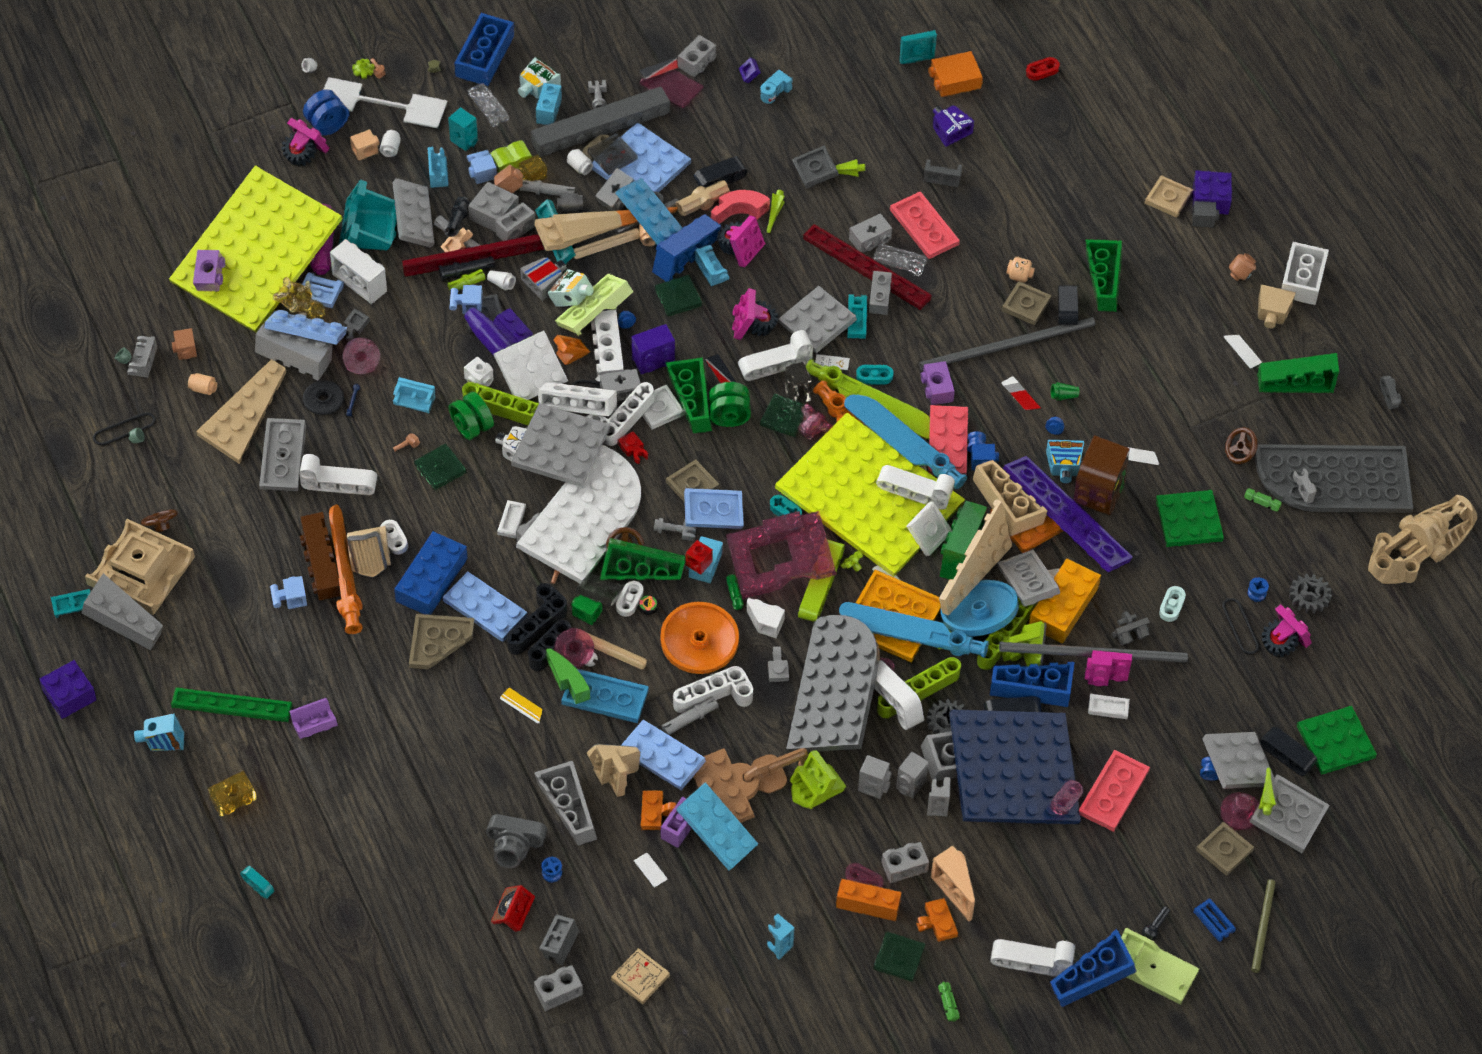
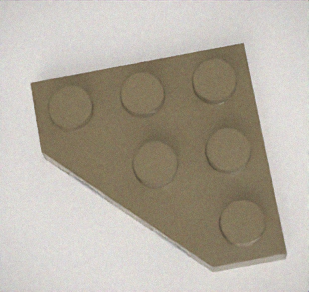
[409,614,475,669]

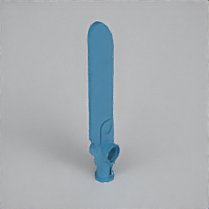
[844,395,967,489]
[839,602,989,658]

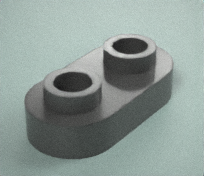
[1380,375,1401,410]

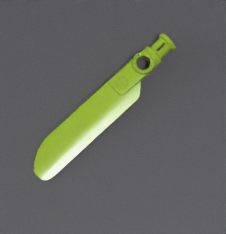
[804,359,930,440]

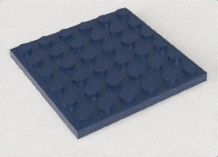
[949,710,1081,824]

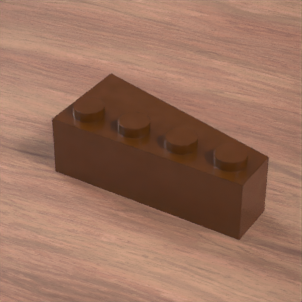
[300,512,341,601]

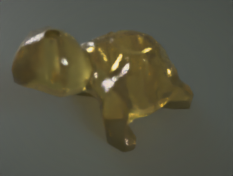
[273,277,326,319]

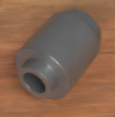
[557,193,583,212]

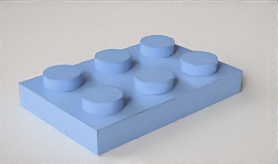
[684,488,743,529]

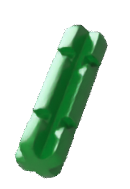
[726,574,744,610]

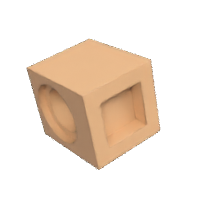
[350,130,380,160]

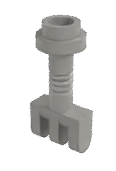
[588,80,606,109]
[654,518,696,541]

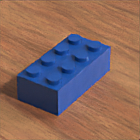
[454,13,514,86]
[394,532,468,615]

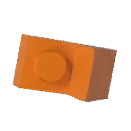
[553,335,590,365]

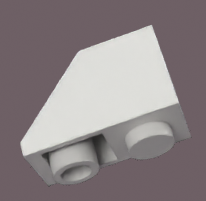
[747,598,785,638]

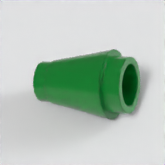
[1051,382,1079,401]

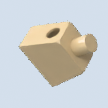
[1258,285,1296,329]

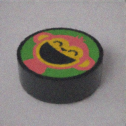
[639,595,658,615]

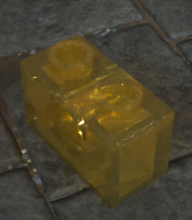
[207,771,256,817]

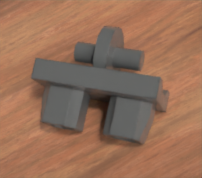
[1111,611,1150,646]

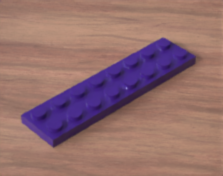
[1002,456,1133,572]

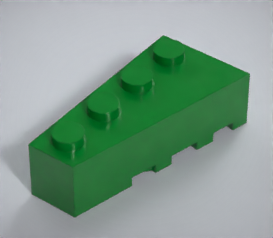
[1085,239,1122,312]
[1257,353,1339,393]
[666,357,712,433]
[939,501,987,580]
[600,538,685,580]

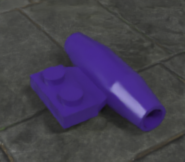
[464,307,533,356]

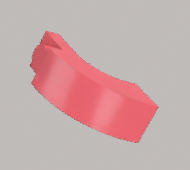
[711,190,770,224]

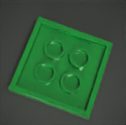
[1156,490,1224,547]
[1297,706,1377,775]

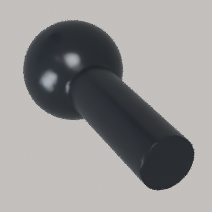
[1142,906,1171,941]

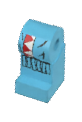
[760,70,792,103]

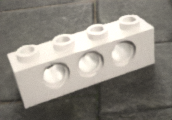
[591,310,624,375]
[538,382,617,416]

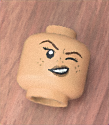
[1007,257,1035,283]

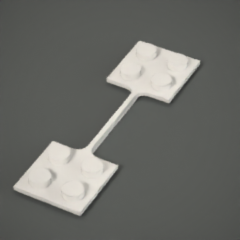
[324,77,447,129]

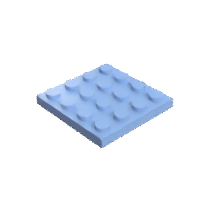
[592,122,691,192]

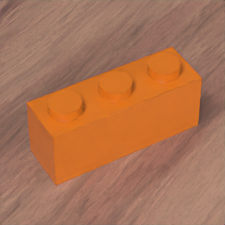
[836,879,902,921]

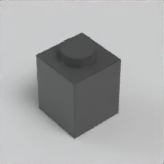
[1192,201,1219,228]

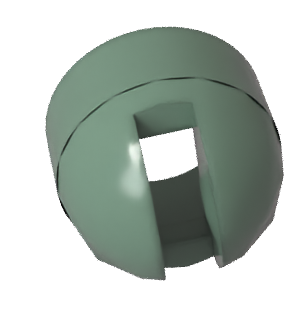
[115,347,131,364]
[128,427,145,444]

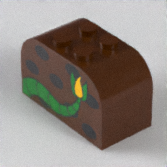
[1074,435,1130,516]

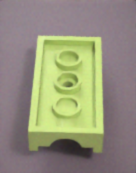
[555,274,633,336]
[1121,928,1199,1005]

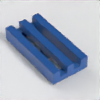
[1193,898,1236,942]

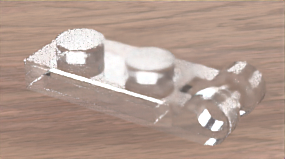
[468,83,509,127]
[874,243,928,276]

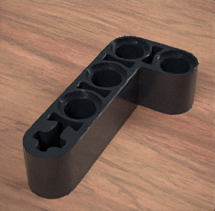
[507,583,567,655]

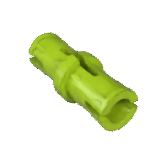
[448,269,486,292]

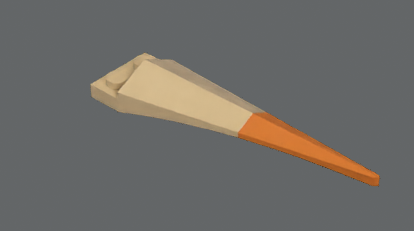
[534,207,678,251]

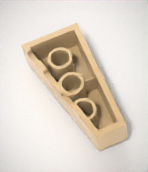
[973,460,1048,536]

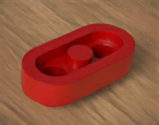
[1026,57,1060,80]

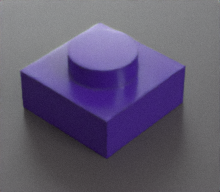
[739,58,761,83]

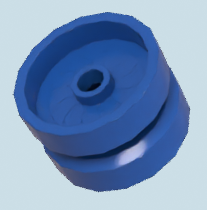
[303,89,349,136]

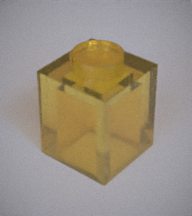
[519,154,547,182]

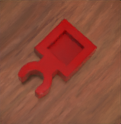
[617,431,648,464]

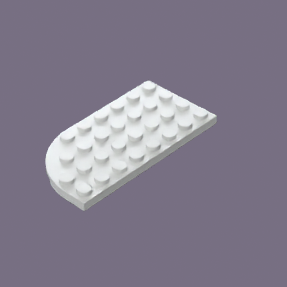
[516,445,641,585]

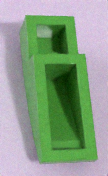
[546,648,590,704]

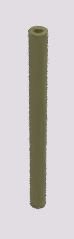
[1251,880,1276,973]

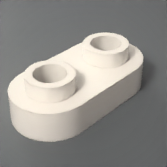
[380,520,408,555]
[616,581,643,617]

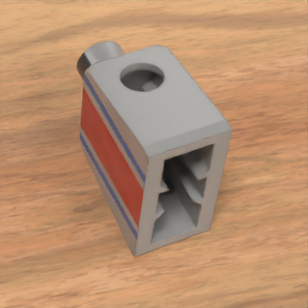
[520,257,567,301]

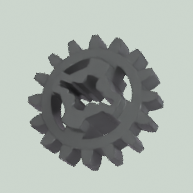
[1289,574,1332,614]
[926,699,964,734]

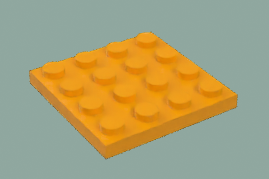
[856,570,941,662]

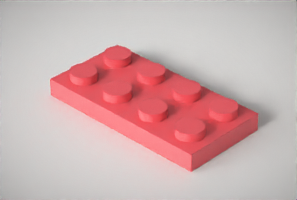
[890,191,960,259]
[928,405,968,475]
[1078,750,1150,832]

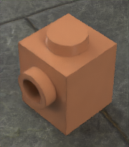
[494,164,523,193]
[172,328,197,360]

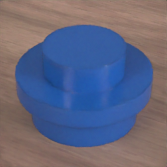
[617,311,636,329]
[1045,417,1064,435]

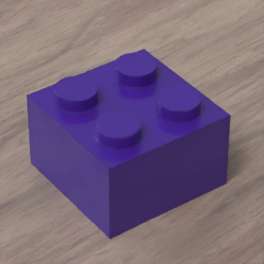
[1193,170,1232,215]
[632,324,675,374]
[39,660,96,719]

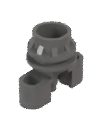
[486,814,547,868]

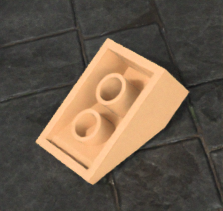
[931,846,975,921]

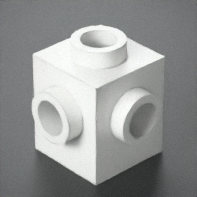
[464,357,493,387]

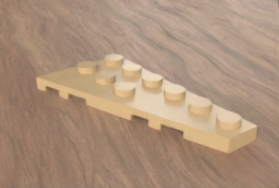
[196,360,286,464]
[939,499,1012,615]

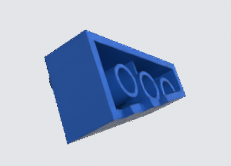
[652,214,721,283]
[990,662,1074,707]
[1050,929,1137,1007]

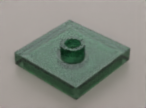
[655,275,702,316]
[760,394,809,437]
[414,443,467,491]
[873,931,925,982]

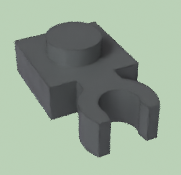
[344,308,370,342]

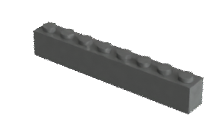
[531,87,670,157]

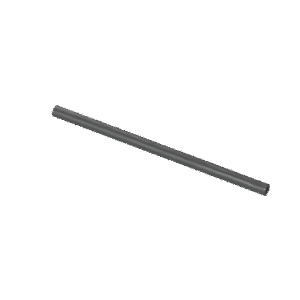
[919,317,1095,371]
[999,642,1188,663]

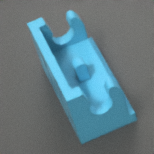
[428,147,448,188]
[695,245,729,286]
[393,377,436,413]
[767,914,794,959]

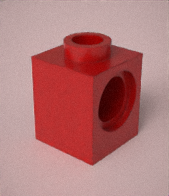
[685,540,713,575]

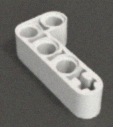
[738,330,813,381]
[588,382,655,446]
[299,454,378,495]
[876,465,955,509]
[874,660,924,730]
[673,666,753,713]
[991,940,1075,977]

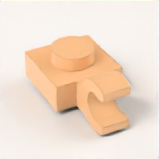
[441,228,473,252]

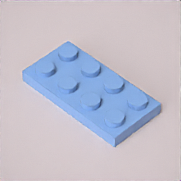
[265,310,347,345]
[443,572,528,642]
[621,720,706,790]

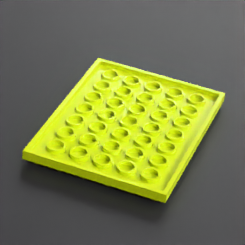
[169,166,343,333]
[775,413,965,577]

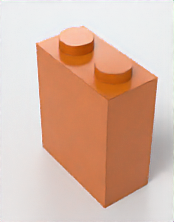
[929,51,982,97]

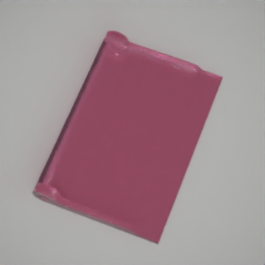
[640,69,704,108]

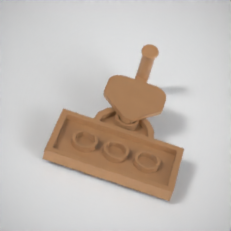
[693,748,808,823]

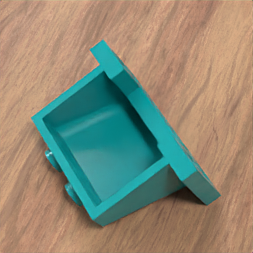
[338,179,397,251]

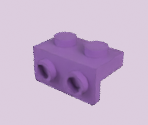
[290,698,337,739]

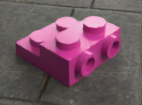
[1085,650,1132,686]

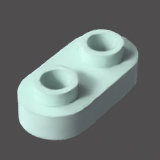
[1159,586,1186,622]

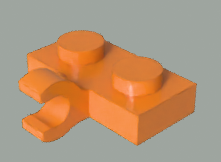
[641,791,676,830]
[916,898,958,942]

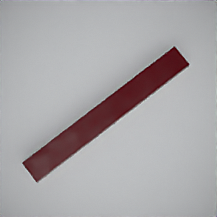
[803,224,932,310]
[402,234,545,277]

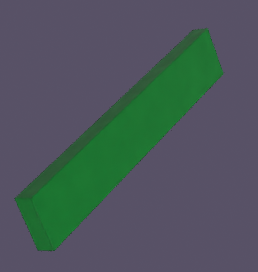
[171,687,293,722]

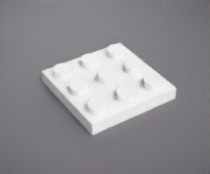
[493,331,568,400]

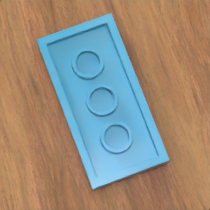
[676,782,758,871]

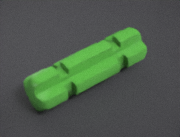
[1244,488,1282,511]
[938,982,960,1022]

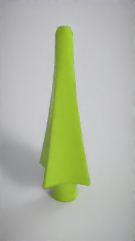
[835,159,865,177]
[767,190,785,233]
[1258,768,1276,815]

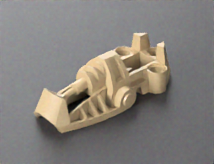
[1368,495,1477,584]

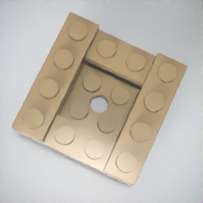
[85,519,195,615]

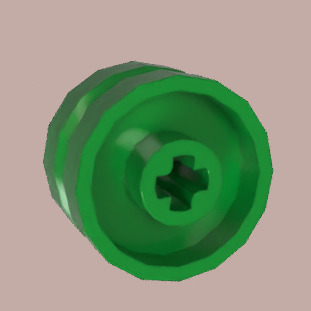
[709,382,751,427]
[449,391,494,440]

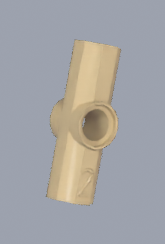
[676,180,730,216]

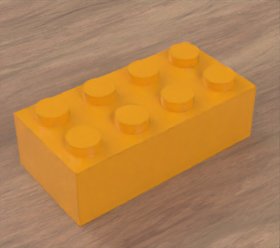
[1029,559,1101,644]

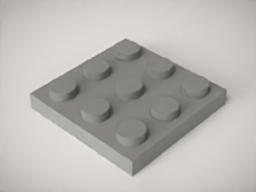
[778,286,857,353]
[1202,732,1275,789]
[1249,774,1329,853]

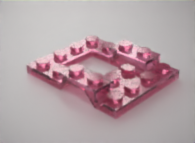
[726,511,836,599]

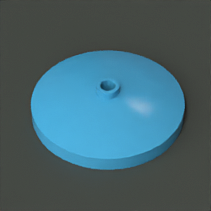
[941,580,1019,636]

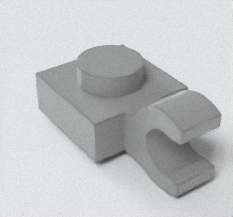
[1293,469,1317,504]
[768,646,789,682]

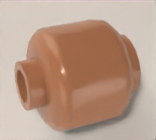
[1229,253,1256,281]

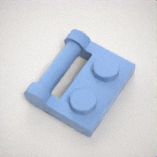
[297,272,344,308]

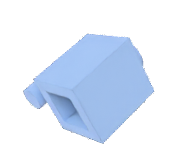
[467,150,497,184]
[449,285,483,314]
[270,576,307,609]

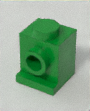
[571,594,602,626]

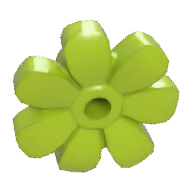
[352,59,375,79]
[841,551,863,572]

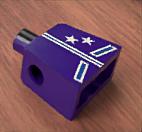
[933,105,974,147]

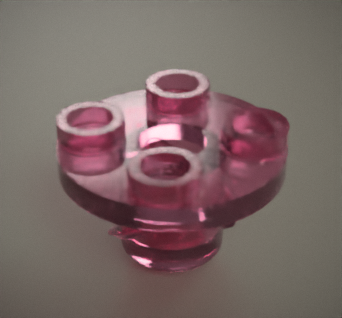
[342,338,380,374]
[798,403,833,439]
[555,628,594,668]
[1220,792,1259,830]

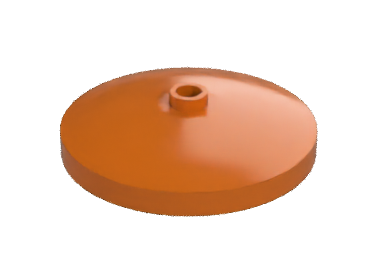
[660,602,739,674]

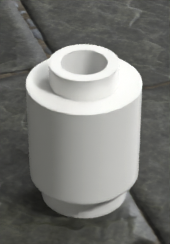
[380,130,401,157]
[567,149,593,175]

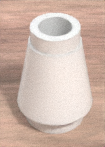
[487,270,516,290]

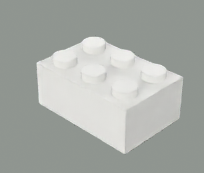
[330,239,387,304]
[1281,242,1329,305]

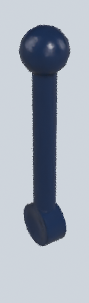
[346,384,360,416]

